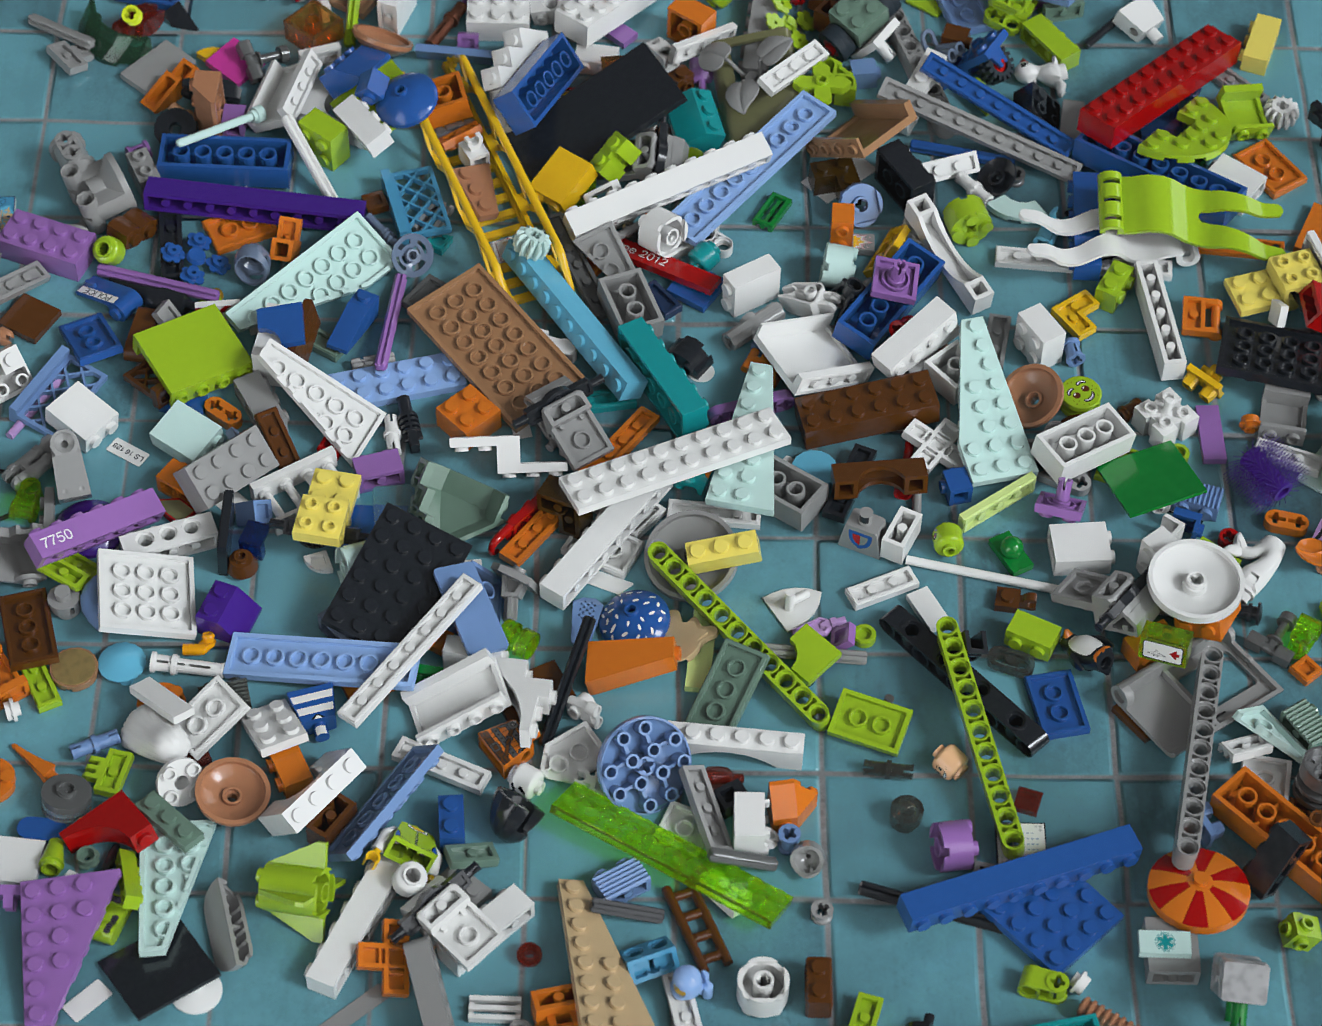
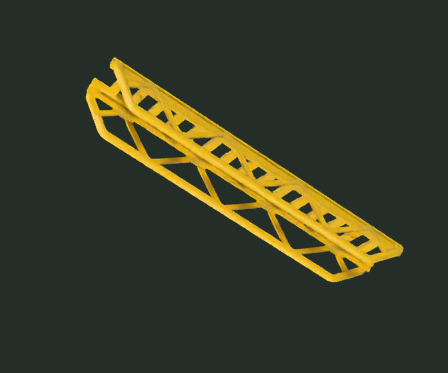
[402,54,574,305]

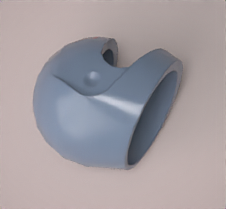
[234,243,271,286]

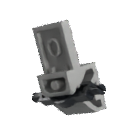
[596,115,689,185]
[511,374,614,472]
[1051,566,1162,637]

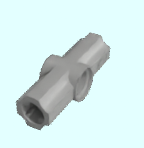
[722,302,786,351]

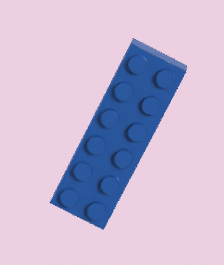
[493,32,584,136]
[157,133,294,189]
[832,238,945,361]

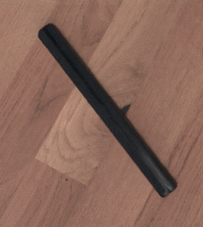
[538,615,596,747]
[858,880,1003,934]

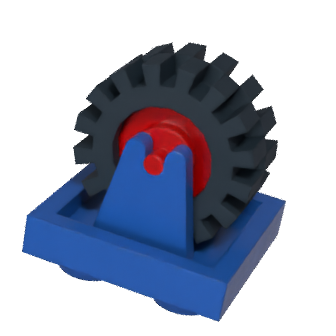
[957,28,1014,85]

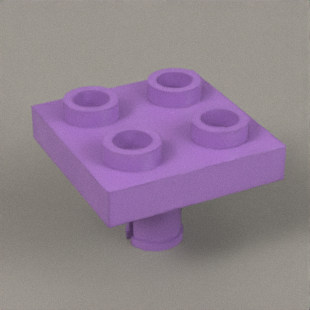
[870,255,920,305]
[1034,477,1087,523]

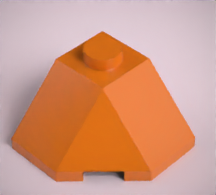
[767,779,818,833]

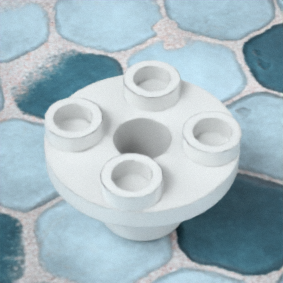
[156,757,203,807]

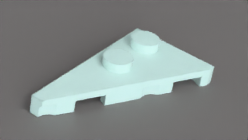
[1232,705,1308,764]

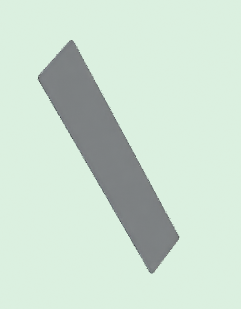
[319,983,389,1026]

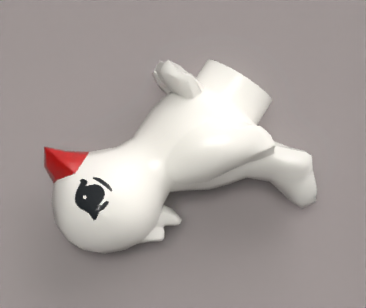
[1014,55,1068,98]

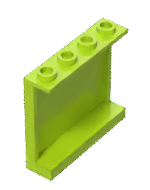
[133,304,253,407]

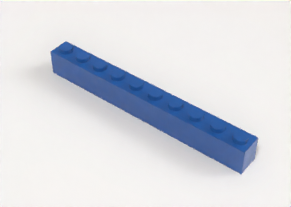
[896,824,1143,933]

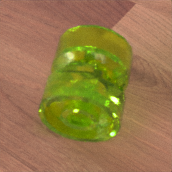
[501,618,540,660]

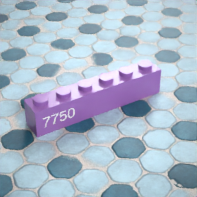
[23,487,166,569]

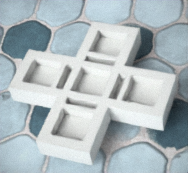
[901,417,964,475]

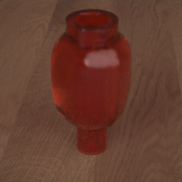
[706,766,744,790]

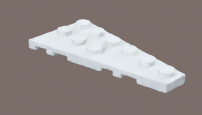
[257,338,387,467]

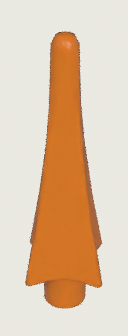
[11,743,59,783]

